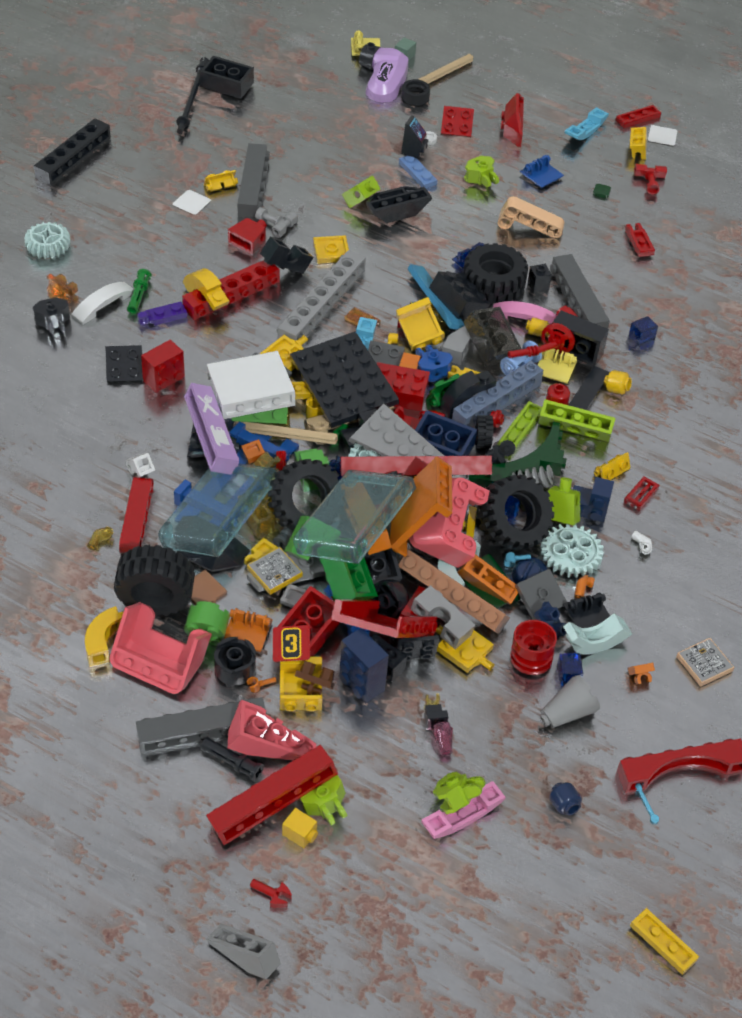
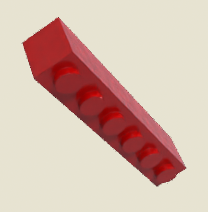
[206,744,338,845]

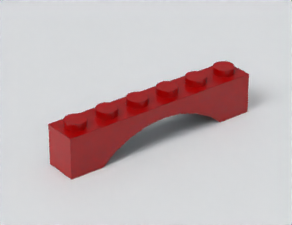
[617,738,742,793]

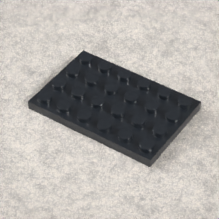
[290,331,399,428]

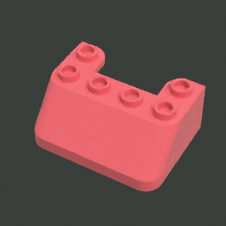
[409,478,490,568]
[110,602,212,694]

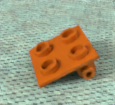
[224,608,273,652]

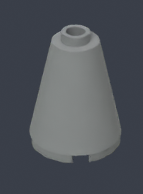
[540,675,600,728]

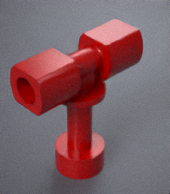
[634,164,667,195]

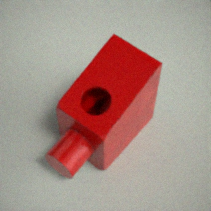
[228,218,267,255]

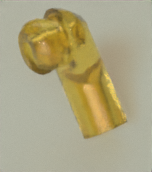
[87,527,113,550]

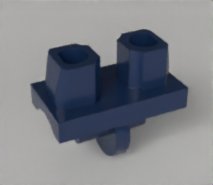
[534,601,567,639]

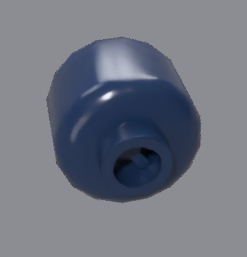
[549,782,582,816]

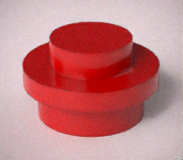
[490,410,504,428]

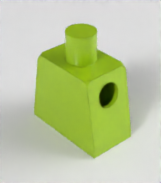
[341,176,380,208]
[548,477,580,525]

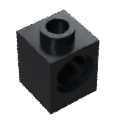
[528,263,552,292]

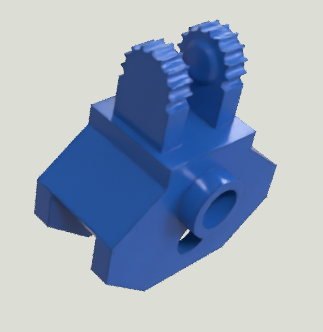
[415,345,453,382]

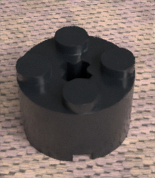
[214,637,256,687]

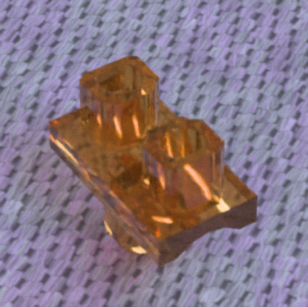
[46,273,78,303]

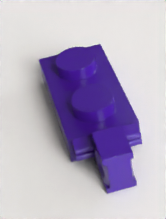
[137,301,187,326]

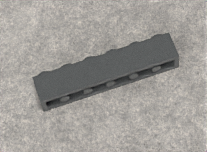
[237,143,270,218]
[550,254,610,329]
[136,697,267,754]

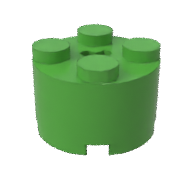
[184,601,230,646]

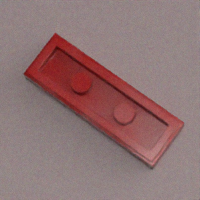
[615,105,661,129]

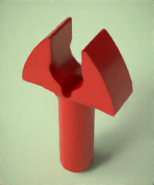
[250,879,292,908]

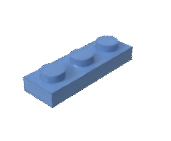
[399,156,438,189]

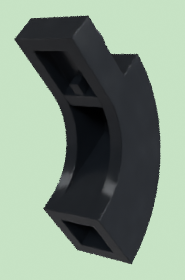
[440,370,496,419]

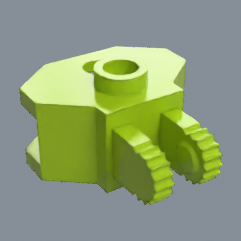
[464,156,499,188]
[433,771,486,815]
[300,775,347,825]

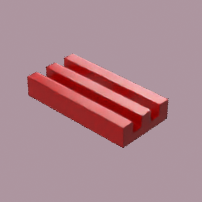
[624,476,660,511]

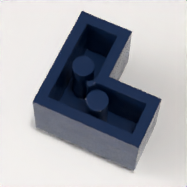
[573,477,614,522]

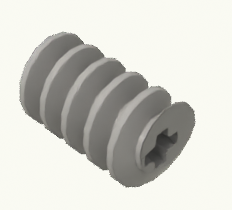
[512,465,554,490]

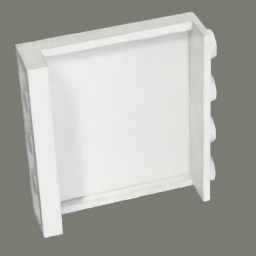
[207,351,295,419]

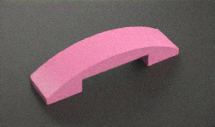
[490,301,557,324]
[421,781,506,839]

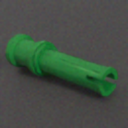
[127,269,152,314]

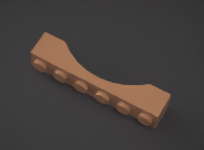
[399,549,510,634]

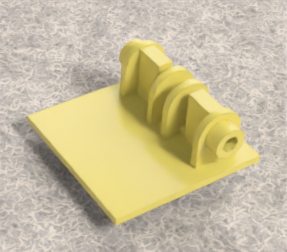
[351,30,380,57]
[538,349,577,384]

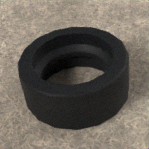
[402,79,430,106]

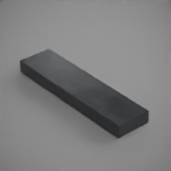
[569,366,610,410]

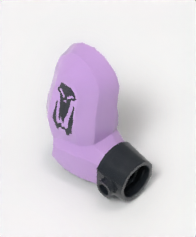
[359,42,408,103]

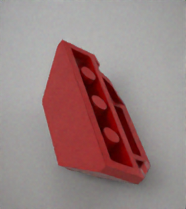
[501,93,524,147]

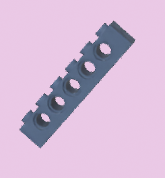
[452,361,544,428]

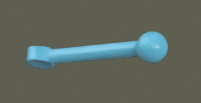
[635,783,659,823]

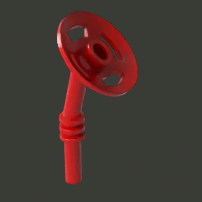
[508,323,575,358]

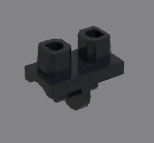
[485,440,516,463]

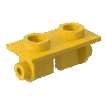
[203,170,238,192]
[594,452,631,480]

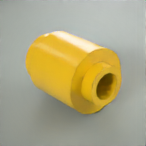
[526,317,550,338]

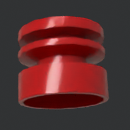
[510,620,557,675]

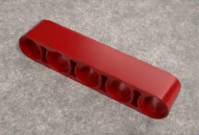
[119,477,154,554]

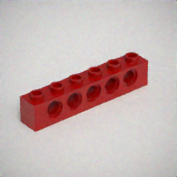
[182,260,280,320]

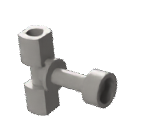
[255,207,298,238]

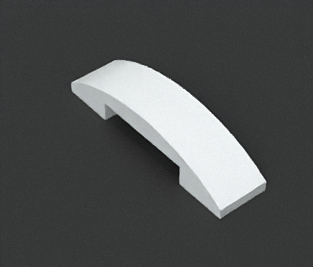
[71,282,134,325]

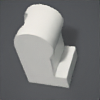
[125,453,155,477]

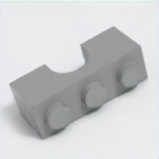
[411,585,475,649]

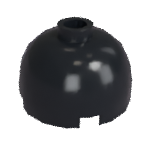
[373,579,409,618]

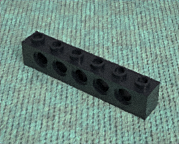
[34,118,111,186]

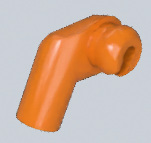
[574,575,595,598]

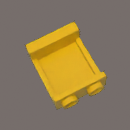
[396,297,445,352]
[280,657,322,712]

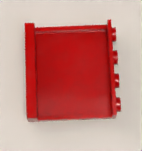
[331,599,437,638]

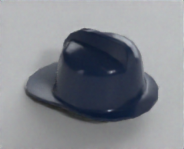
[510,557,547,584]

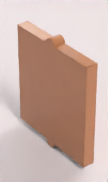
[191,570,227,605]

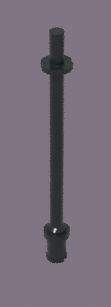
[176,57,209,134]

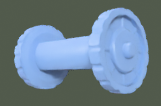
[500,341,542,376]

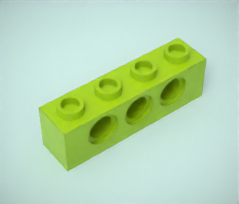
[538,399,616,442]

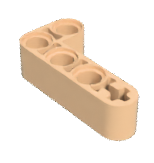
[497,196,565,238]

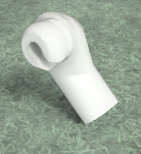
[631,531,652,554]

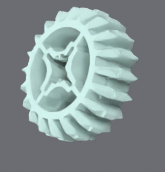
[24,221,71,260]

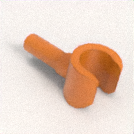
[247,677,276,693]

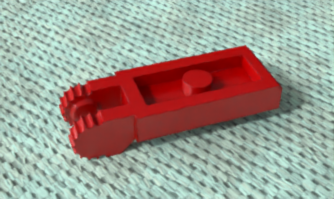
[625,223,655,257]

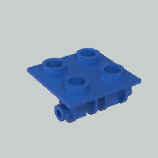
[520,155,564,188]

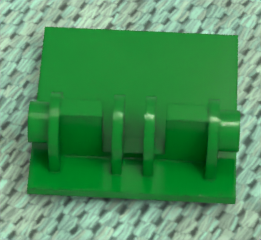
[425,373,465,407]

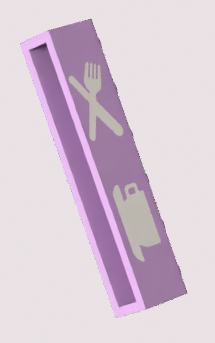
[184,383,239,475]

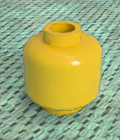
[604,370,632,395]

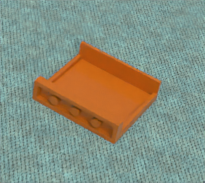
[390,456,452,557]

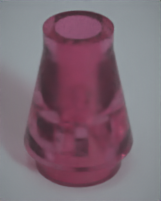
[432,722,453,756]

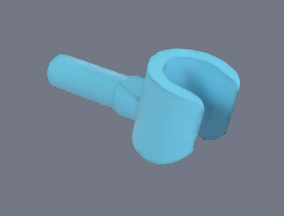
[504,552,531,568]

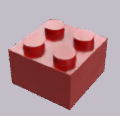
[141,339,185,393]

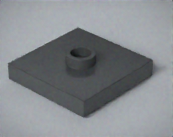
[515,569,567,620]

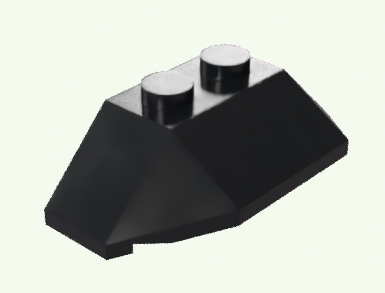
[366,186,432,223]
[174,517,250,572]

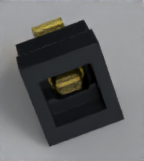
[424,693,449,730]

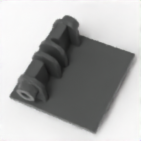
[368,340,405,366]

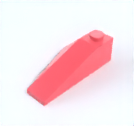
[227,700,316,761]

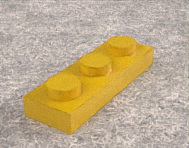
[630,908,699,975]

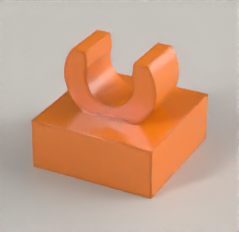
[241,439,266,465]
[627,663,655,685]

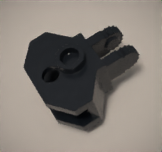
[32,297,70,334]

